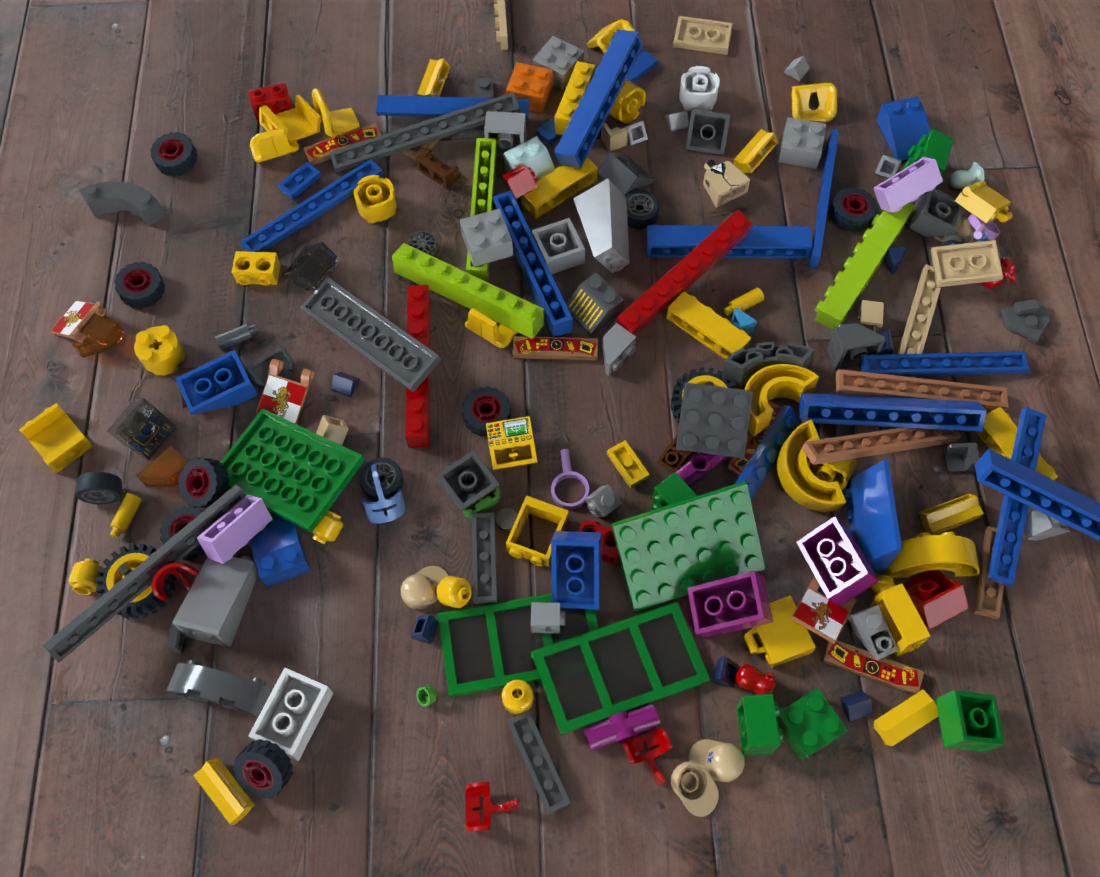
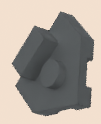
[1001,299,1050,344]
[246,345,295,388]

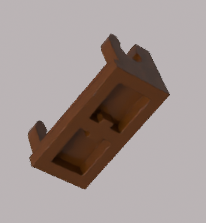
[416,148,461,189]

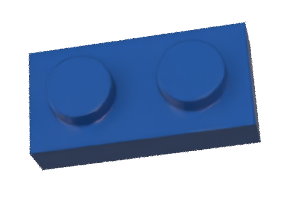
[278,162,322,200]

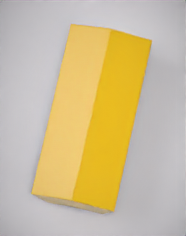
[417,58,451,97]
[733,129,779,173]
[919,494,984,535]
[874,690,938,746]
[193,757,255,826]

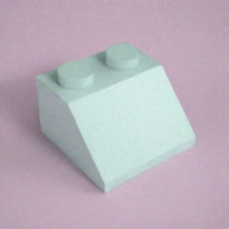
[503,136,555,183]

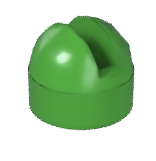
[416,685,438,706]

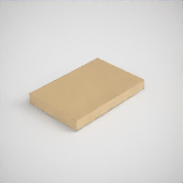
[673,16,733,55]
[931,240,1003,287]

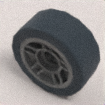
[625,190,659,229]
[359,457,404,502]
[75,472,123,505]

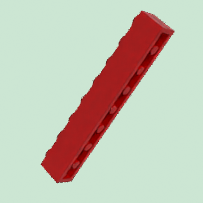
[616,210,753,336]
[405,285,431,448]

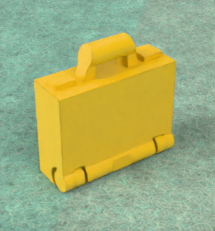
[955,181,1013,223]
[743,595,816,668]

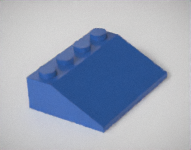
[842,460,902,573]

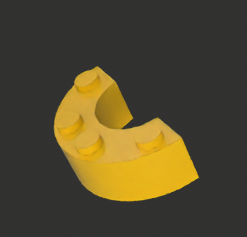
[745,364,819,437]
[777,420,846,512]
[884,532,980,578]

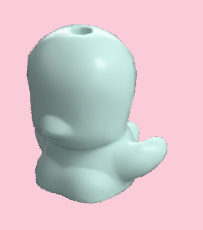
[949,162,984,189]

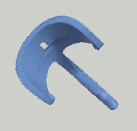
[361,464,405,524]

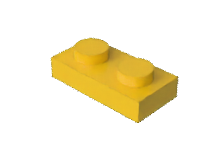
[607,440,650,489]

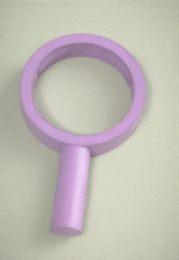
[968,213,1000,240]
[551,449,589,510]

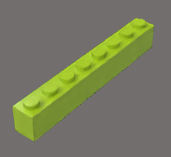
[466,138,497,282]
[814,202,916,331]
[392,243,544,339]

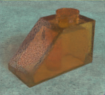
[72,314,125,358]
[136,446,188,487]

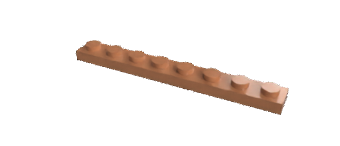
[836,369,1009,411]
[802,427,961,465]

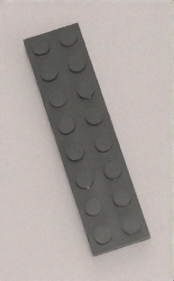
[300,277,442,392]

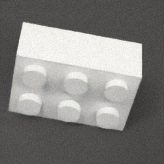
[248,668,333,762]

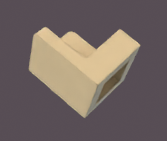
[601,122,628,152]
[857,300,884,333]
[316,415,349,445]

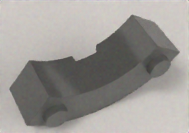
[79,181,167,226]
[723,342,815,388]
[166,660,273,717]

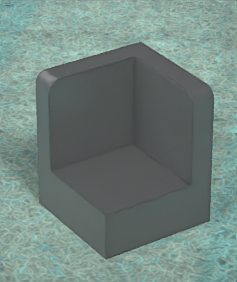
[943,443,980,473]

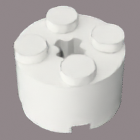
[679,66,720,111]

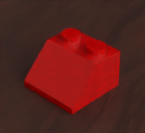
[902,570,968,629]

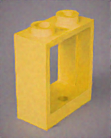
[506,495,569,567]
[869,583,930,657]

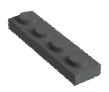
[472,513,497,604]
[507,710,571,815]

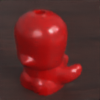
[981,257,1016,289]
[735,664,776,695]

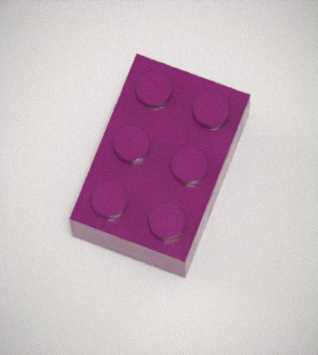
[797,516,879,606]
[687,571,773,638]

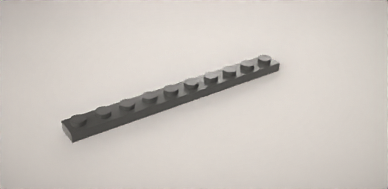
[329,92,520,173]
[43,485,245,663]

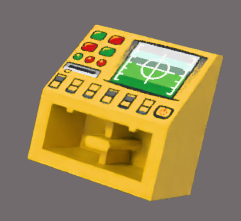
[486,416,537,470]

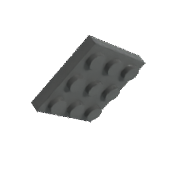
[676,382,753,458]

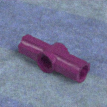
[676,453,729,487]
[584,704,660,751]

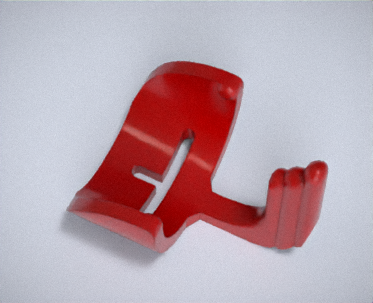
[152,563,199,601]
[623,728,673,786]
[465,782,520,831]

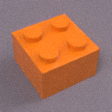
[506,62,553,114]

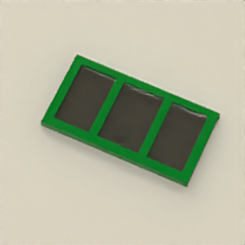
[437,593,606,697]
[531,602,711,735]

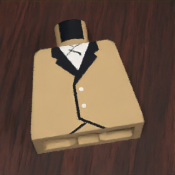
[703,160,750,208]

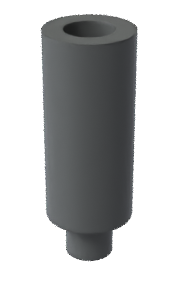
[214,324,259,350]

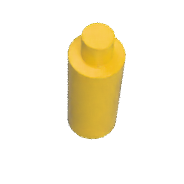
[724,287,764,316]
[110,493,142,539]

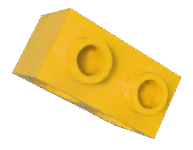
[232,251,281,286]

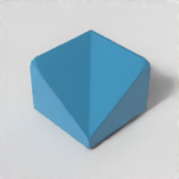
[731,308,757,334]

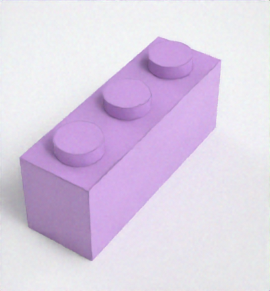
[873,157,943,213]
[197,494,273,564]

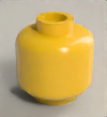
[312,510,343,544]
[69,558,102,595]
[437,576,472,608]
[502,680,534,715]

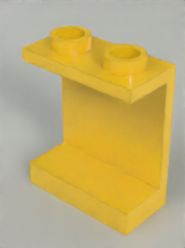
[259,95,321,143]
[19,403,93,473]

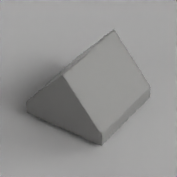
[784,56,810,81]
[665,111,689,132]
[625,120,648,146]
[875,154,902,178]

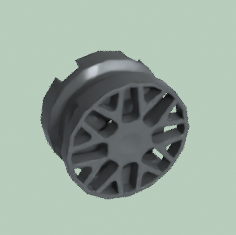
[408,231,438,258]

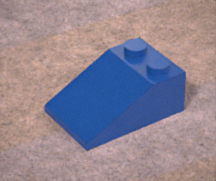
[876,96,930,163]
[175,350,259,414]
[250,515,311,587]
[551,531,602,609]

